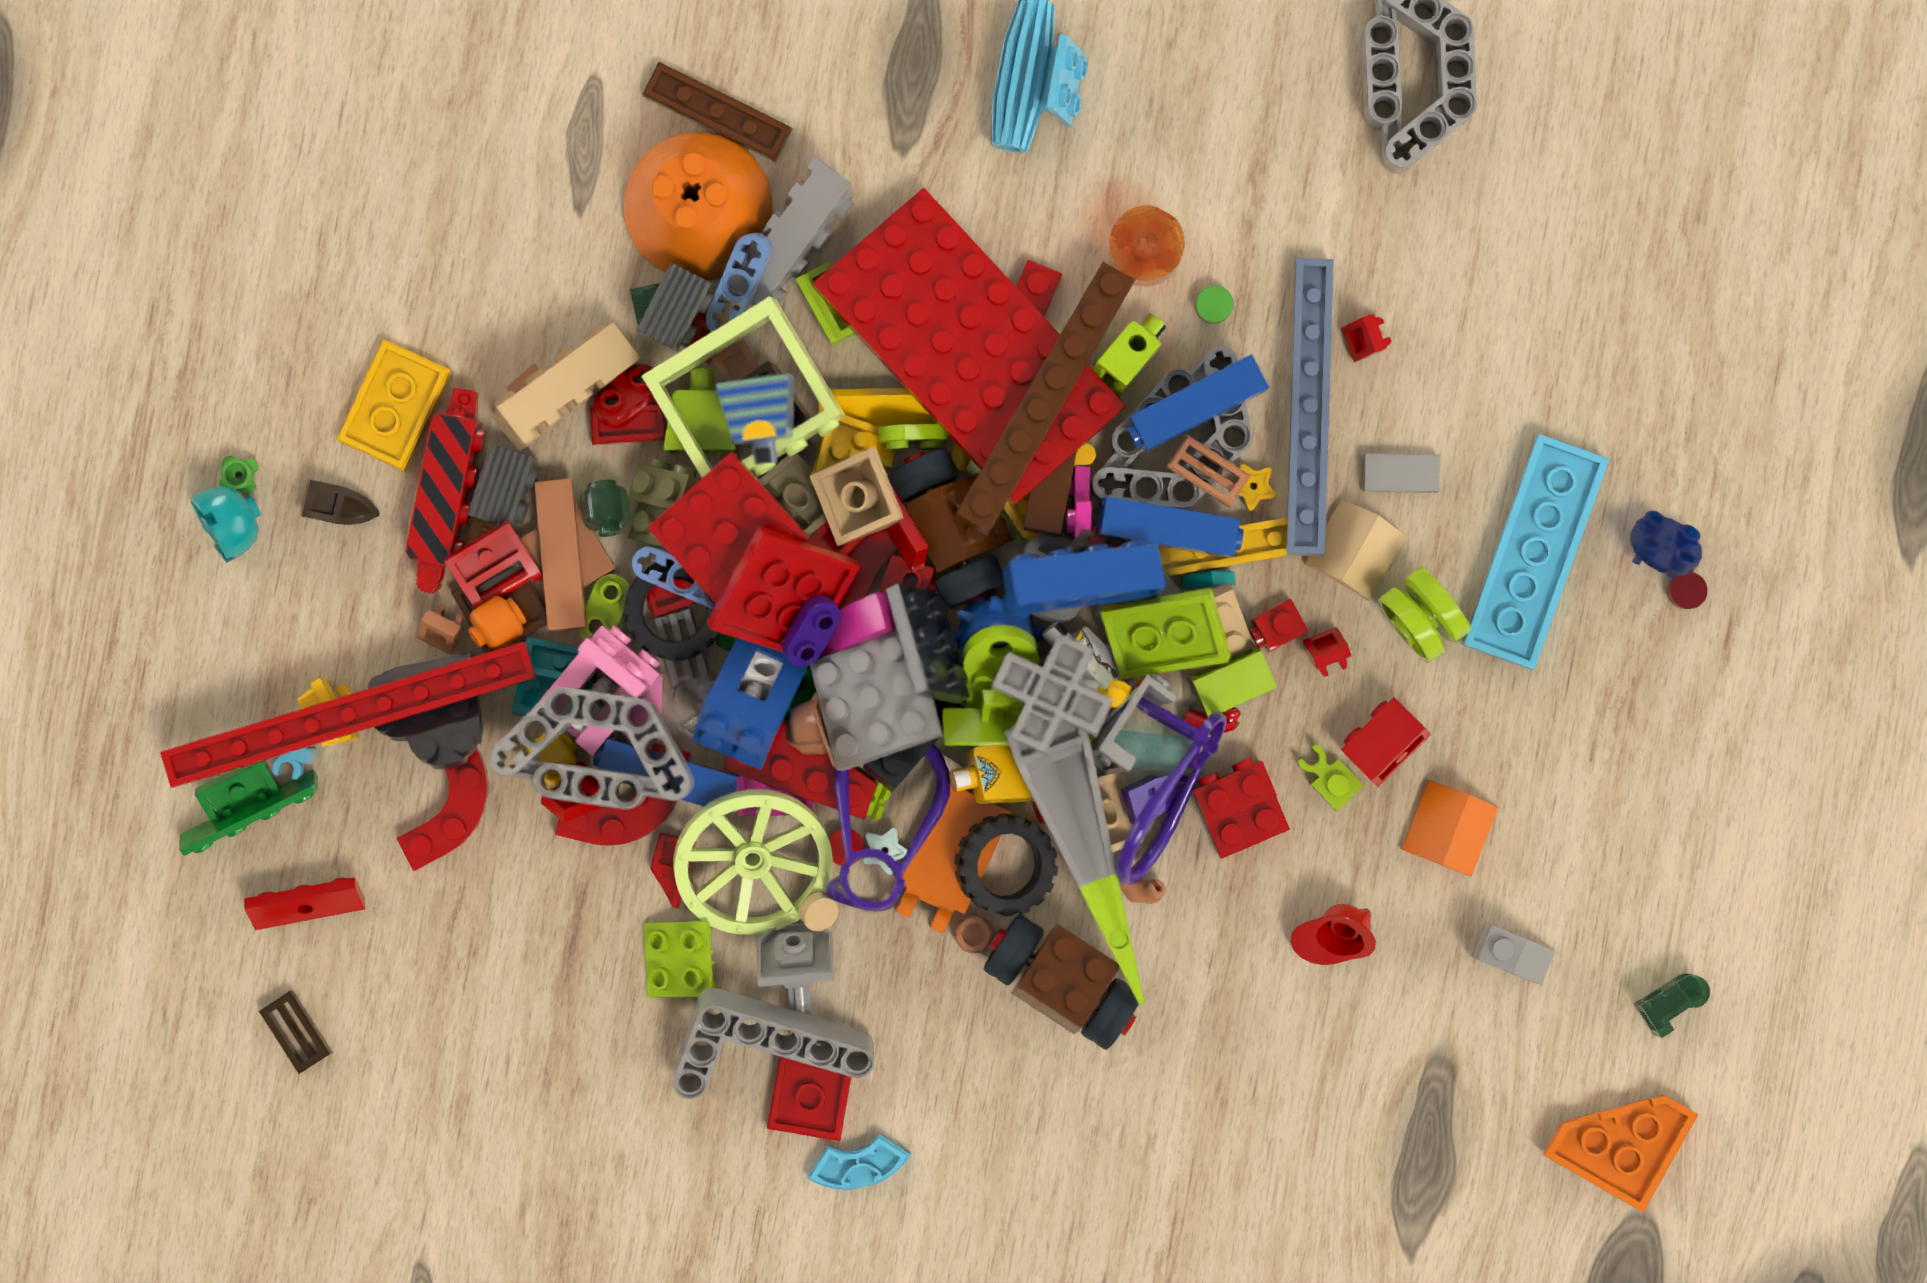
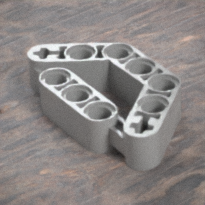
[1361,0,1477,174]
[1091,346,1251,510]
[490,687,695,809]

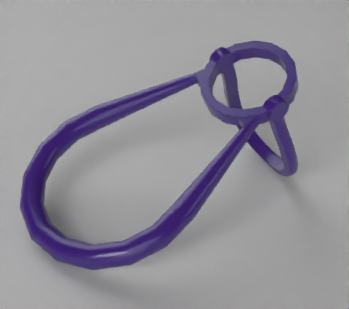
[1115,697,1227,885]
[825,745,950,911]

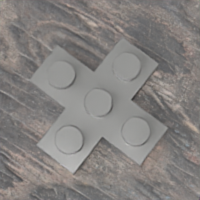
[992,634,1113,755]

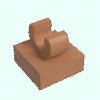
[417,604,463,655]

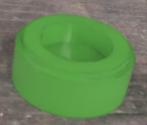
[1195,285,1233,324]

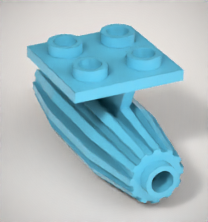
[991,0,1088,153]

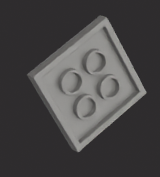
[810,630,942,771]

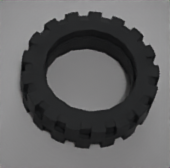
[624,560,719,660]
[955,814,1058,916]

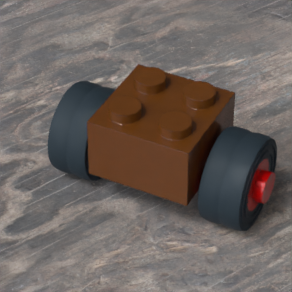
[887,448,1013,609]
[983,914,1139,1050]

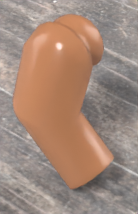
[1119,879,1166,904]

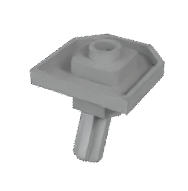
[757,922,834,1015]

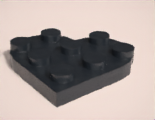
[368,653,483,769]

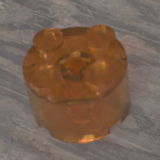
[1108,205,1185,287]

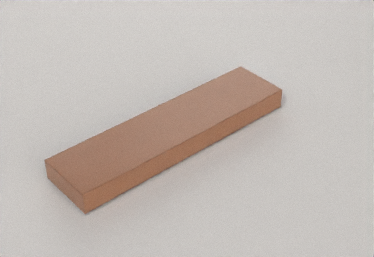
[534,478,587,632]

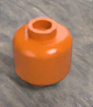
[468,596,526,651]

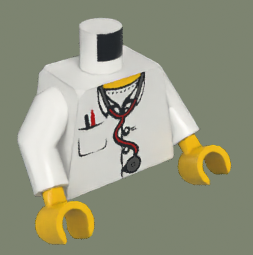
[1042,620,1130,708]

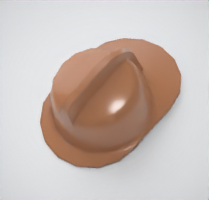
[785,692,836,768]

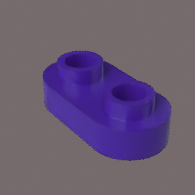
[782,595,841,667]

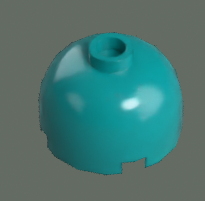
[191,486,261,563]

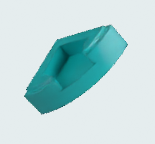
[1182,570,1235,589]

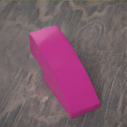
[817,592,897,660]

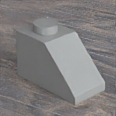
[1471,922,1555,985]

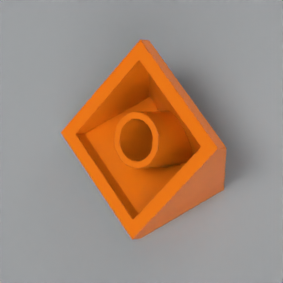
[1401,780,1498,877]

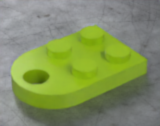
[963,625,1040,708]

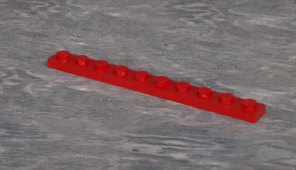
[160,642,537,788]

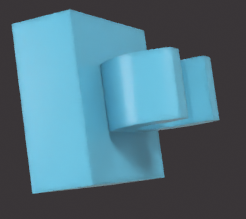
[272,747,317,780]

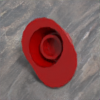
[1290,904,1376,965]

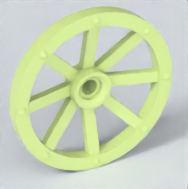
[674,789,833,935]

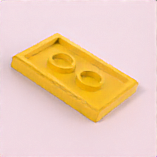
[336,339,452,472]

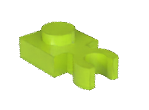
[1297,744,1364,811]

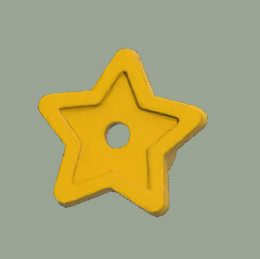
[1228,464,1277,511]

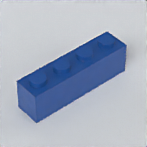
[1002,540,1166,616]

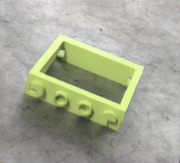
[642,297,846,478]

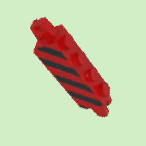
[405,388,486,594]

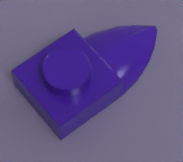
[1121,774,1188,824]

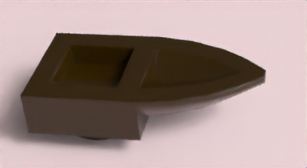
[300,479,380,525]

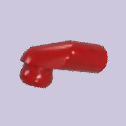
[1184,707,1241,735]

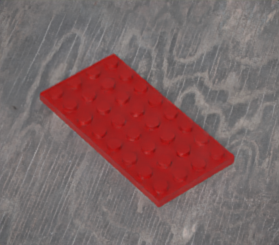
[812,187,1126,507]

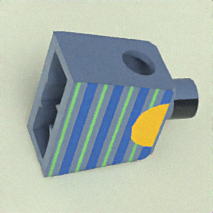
[716,373,795,465]

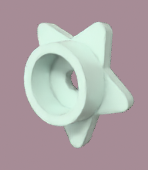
[863,827,908,875]

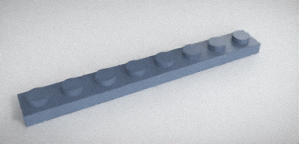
[1286,258,1334,557]

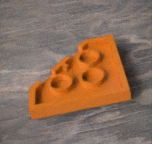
[1542,1094,1699,1212]

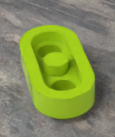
[877,424,948,450]
[578,574,631,641]

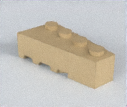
[491,322,641,452]

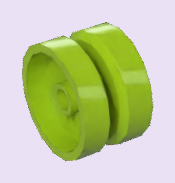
[1378,566,1471,663]

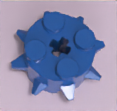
[953,595,1046,667]

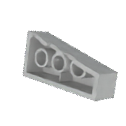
[729,156,854,306]

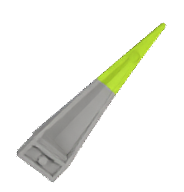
[1004,721,1145,1006]

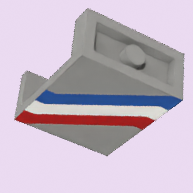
[1091,674,1177,775]

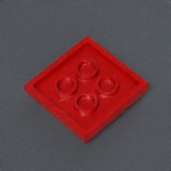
[647,451,809,604]
[707,527,860,653]

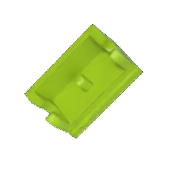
[795,262,857,348]
[1189,645,1277,717]

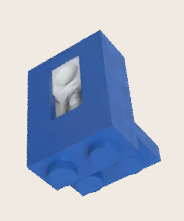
[692,638,808,770]

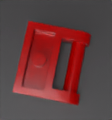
[444,520,543,609]

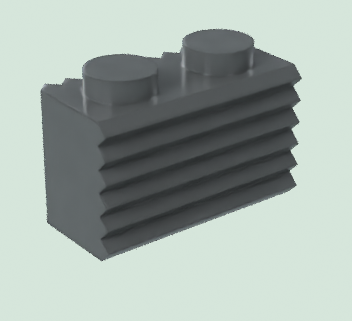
[637,262,715,352]
[467,443,540,529]

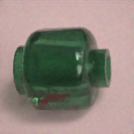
[580,479,632,537]

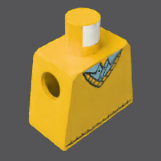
[950,745,1034,804]

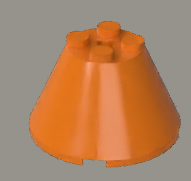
[624,132,772,280]

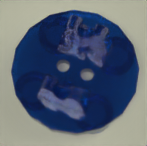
[1630,511,1702,579]

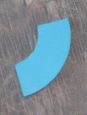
[807,1133,911,1190]

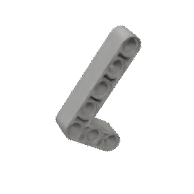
[673,988,874,1099]

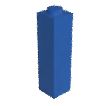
[1126,354,1269,453]
[1095,497,1244,558]
[593,738,740,807]

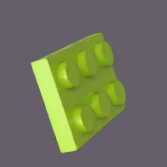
[1100,588,1231,679]

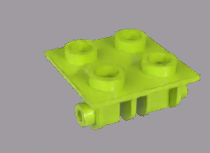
[643,920,716,998]

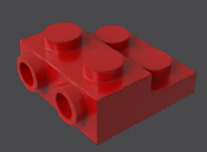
[1192,757,1290,859]

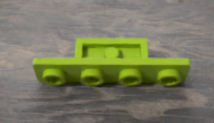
[942,689,1095,746]

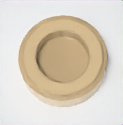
[799,892,839,931]

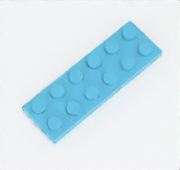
[1462,434,1609,670]

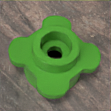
[219,456,259,495]

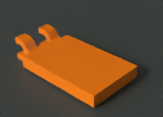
[896,784,1012,934]

